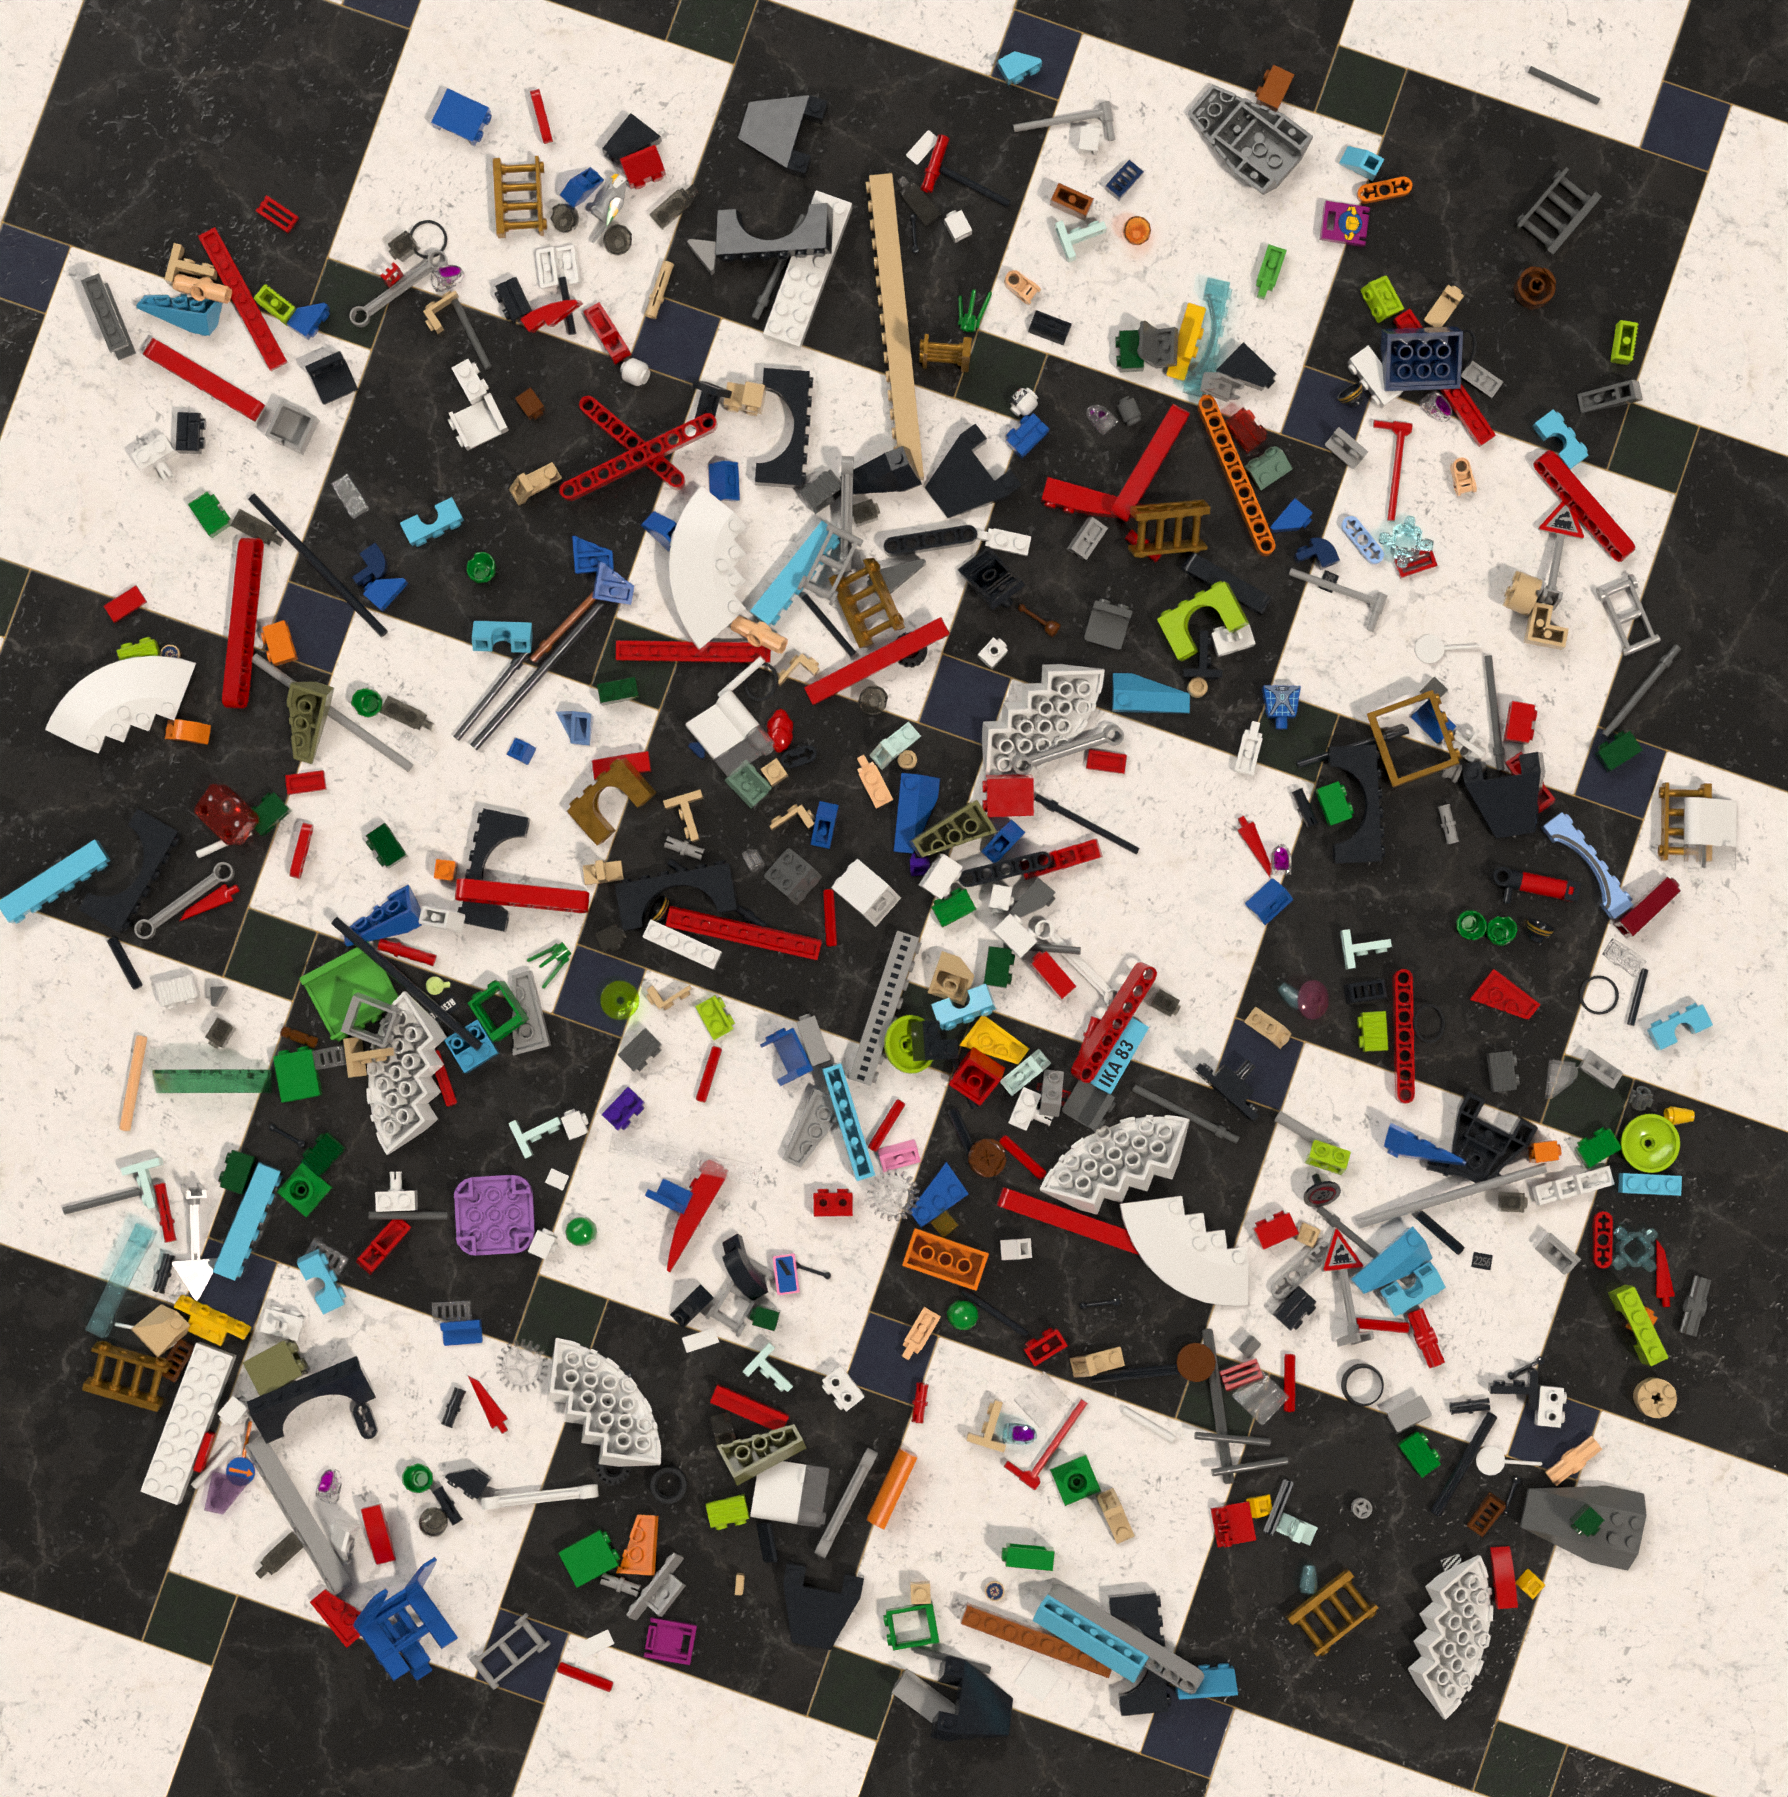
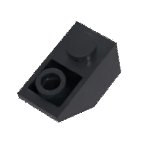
[670,1284,714,1328]
[445,1467,492,1500]

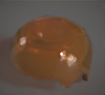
[1122,216,1151,245]

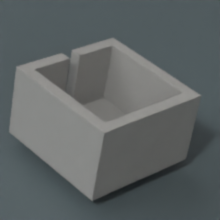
[265,400,320,455]

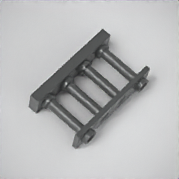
[1514,167,1602,259]
[81,273,137,361]

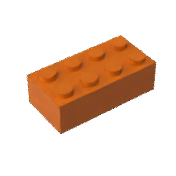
[902,1228,989,1291]

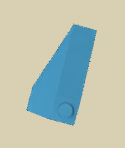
[136,294,223,336]
[1112,673,1190,713]
[1351,1226,1433,1294]

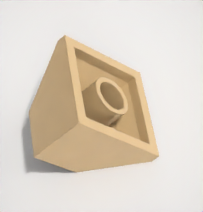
[928,951,974,1005]
[131,1305,190,1357]

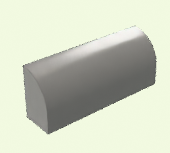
[892,1669,956,1723]

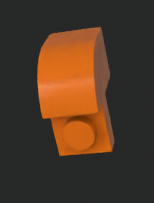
[165,719,211,744]

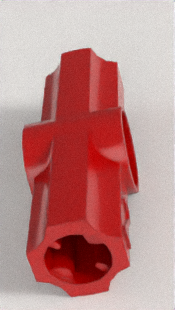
[1407,1308,1445,1369]

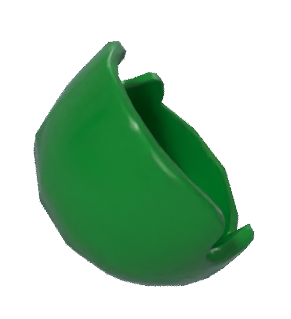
[467,552,496,583]
[351,688,383,718]
[1456,910,1487,940]
[1486,916,1518,946]
[565,1217,597,1246]
[947,1300,978,1330]
[402,1463,433,1493]

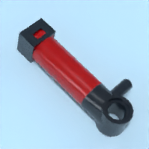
[1491,867,1581,904]

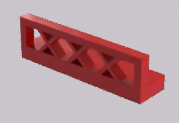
[710,1384,789,1430]

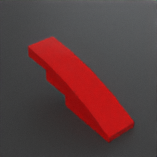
[1020,839,1103,880]

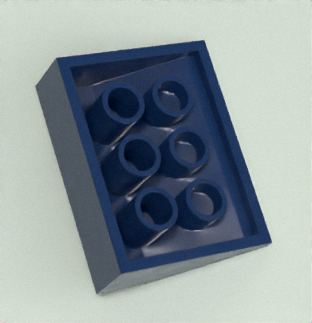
[1381,327,1463,391]

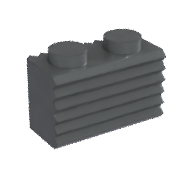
[800,469,841,514]
[618,1028,662,1072]
[1487,1051,1520,1092]

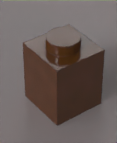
[515,387,546,420]

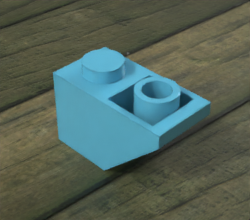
[997,51,1042,85]
[1339,146,1384,181]

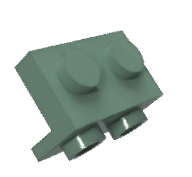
[1244,446,1292,490]
[725,760,772,808]

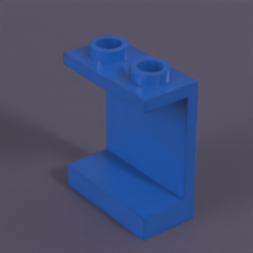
[431,88,492,146]
[760,1028,813,1086]

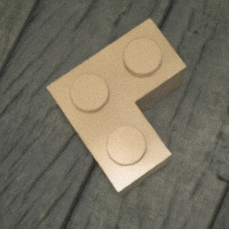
[723,382,766,416]
[1523,602,1569,650]

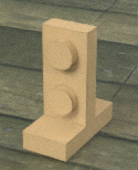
[164,243,218,285]
[509,462,562,505]
[663,790,703,842]
[583,860,624,885]
[343,1037,394,1078]
[1069,1347,1125,1377]
[966,1399,1006,1453]
[1096,1488,1135,1544]

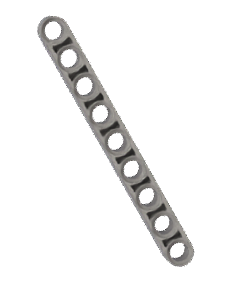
[245,1436,352,1595]
[1048,1584,1204,1694]

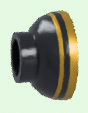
[1337,383,1363,408]
[649,895,671,922]
[1527,919,1554,943]

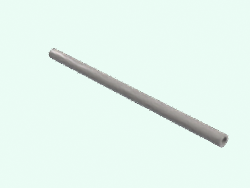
[252,653,414,772]
[1356,1163,1547,1229]

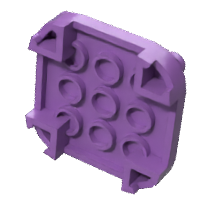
[454,1175,535,1256]

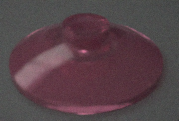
[1298,980,1329,1019]

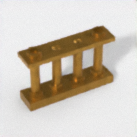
[493,156,547,238]
[919,334,972,372]
[1128,499,1210,558]
[828,558,905,649]
[1658,782,1712,862]
[82,1341,172,1412]
[1286,1569,1378,1656]

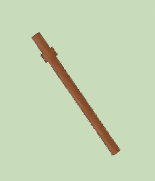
[529,592,596,663]

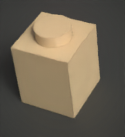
[761,758,788,787]
[910,1581,931,1604]

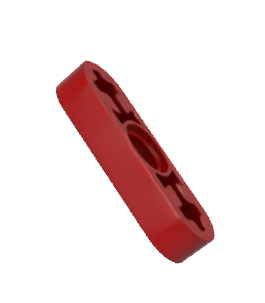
[530,89,553,144]
[289,822,314,879]
[1593,1211,1613,1268]

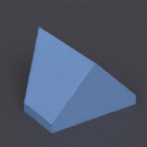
[556,711,594,746]

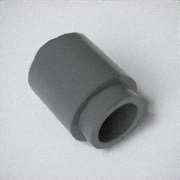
[1117,396,1142,426]

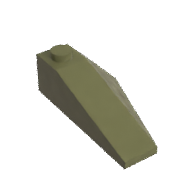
[287,682,334,764]

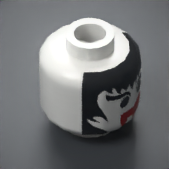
[1009,388,1038,416]

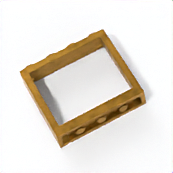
[1367,690,1462,788]

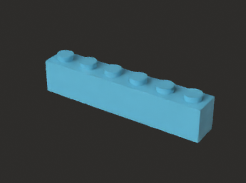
[750,521,840,627]
[0,840,111,924]
[821,1062,876,1181]
[213,1162,282,1281]
[1032,1594,1149,1683]

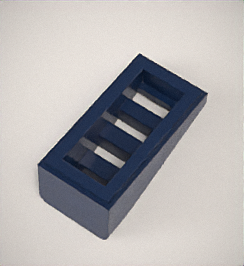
[1104,159,1144,201]

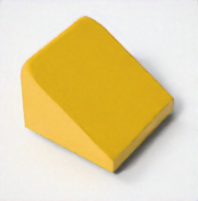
[1246,1495,1272,1518]
[1515,1569,1546,1599]

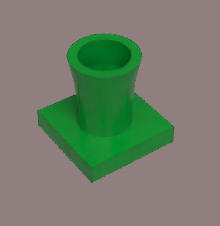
[277,1163,333,1217]
[1050,1454,1101,1506]

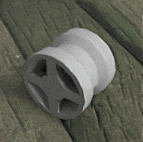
[1441,760,1462,783]
[1351,1497,1372,1519]

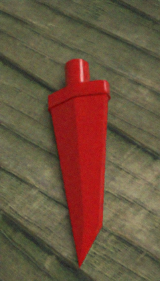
[1237,816,1271,877]
[180,884,240,921]
[1656,1239,1675,1307]
[468,1376,508,1434]

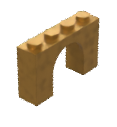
[567,758,657,846]

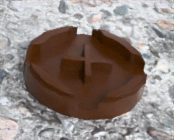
[968,1139,1006,1177]
[1176,1343,1216,1382]

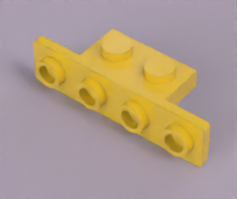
[1166,303,1206,381]
[174,1295,252,1346]

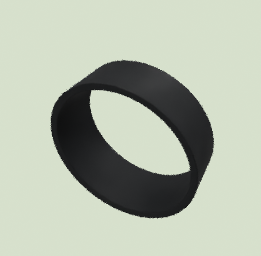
[1341,1364,1384,1407]

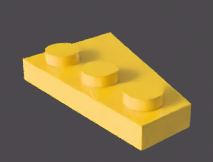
[959,1016,1029,1065]

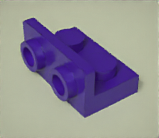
[602,1086,645,1131]

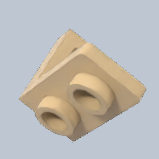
[1424,285,1464,327]
[423,291,459,334]
[778,654,820,686]
[770,804,815,830]
[646,985,692,1011]
[1245,1007,1292,1049]

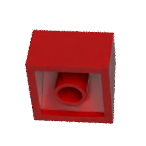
[620,145,666,190]
[948,1047,1005,1105]

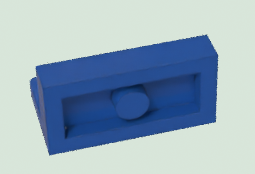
[709,461,740,502]
[1411,699,1457,744]
[1245,878,1293,925]
[645,1179,693,1214]
[440,1319,483,1346]

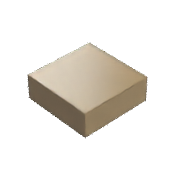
[1295,1222,1321,1248]
[735,1573,745,1595]

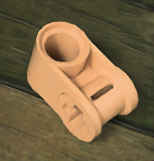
[1004,270,1041,305]
[1450,457,1477,497]

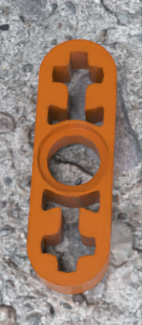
[1357,177,1412,204]

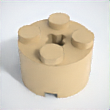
[1503,571,1542,616]
[1633,1377,1677,1418]

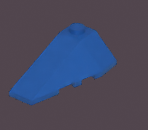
[894,773,940,854]
[344,885,422,946]
[1384,1123,1467,1166]

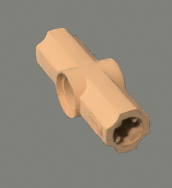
[173,274,232,304]
[730,615,788,654]
[1545,1436,1602,1486]

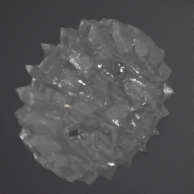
[867,1169,920,1222]
[496,1339,549,1392]

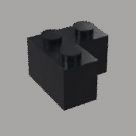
[911,1020,959,1061]

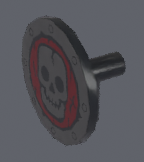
[1303,1174,1341,1207]

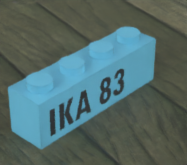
[1090,1017,1149,1095]

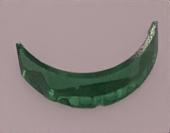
[152,1069,273,1093]

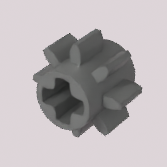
[1629,1086,1653,1111]

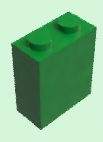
[273,1046,323,1103]
[559,1529,621,1587]

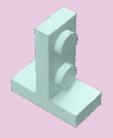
[1055,220,1107,263]
[869,722,921,770]
[1340,929,1392,970]
[1000,1049,1051,1096]
[508,1117,562,1159]
[120,1157,164,1209]
[743,1342,793,1392]
[1276,1512,1317,1546]

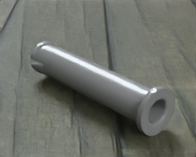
[1274,1110,1331,1144]

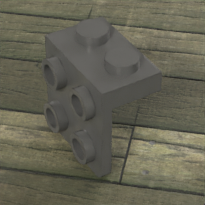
[1137,321,1178,369]
[1084,599,1132,650]
[764,848,822,905]
[1062,1080,1116,1131]

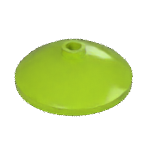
[884,1015,933,1074]
[1621,1114,1680,1173]

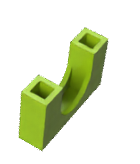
[1157,581,1249,661]
[1608,1284,1668,1366]

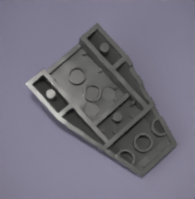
[1188,84,1313,195]
[1520,1485,1647,1571]

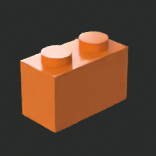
[261,620,298,666]
[1527,1141,1562,1163]

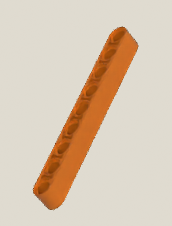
[1197,395,1275,556]

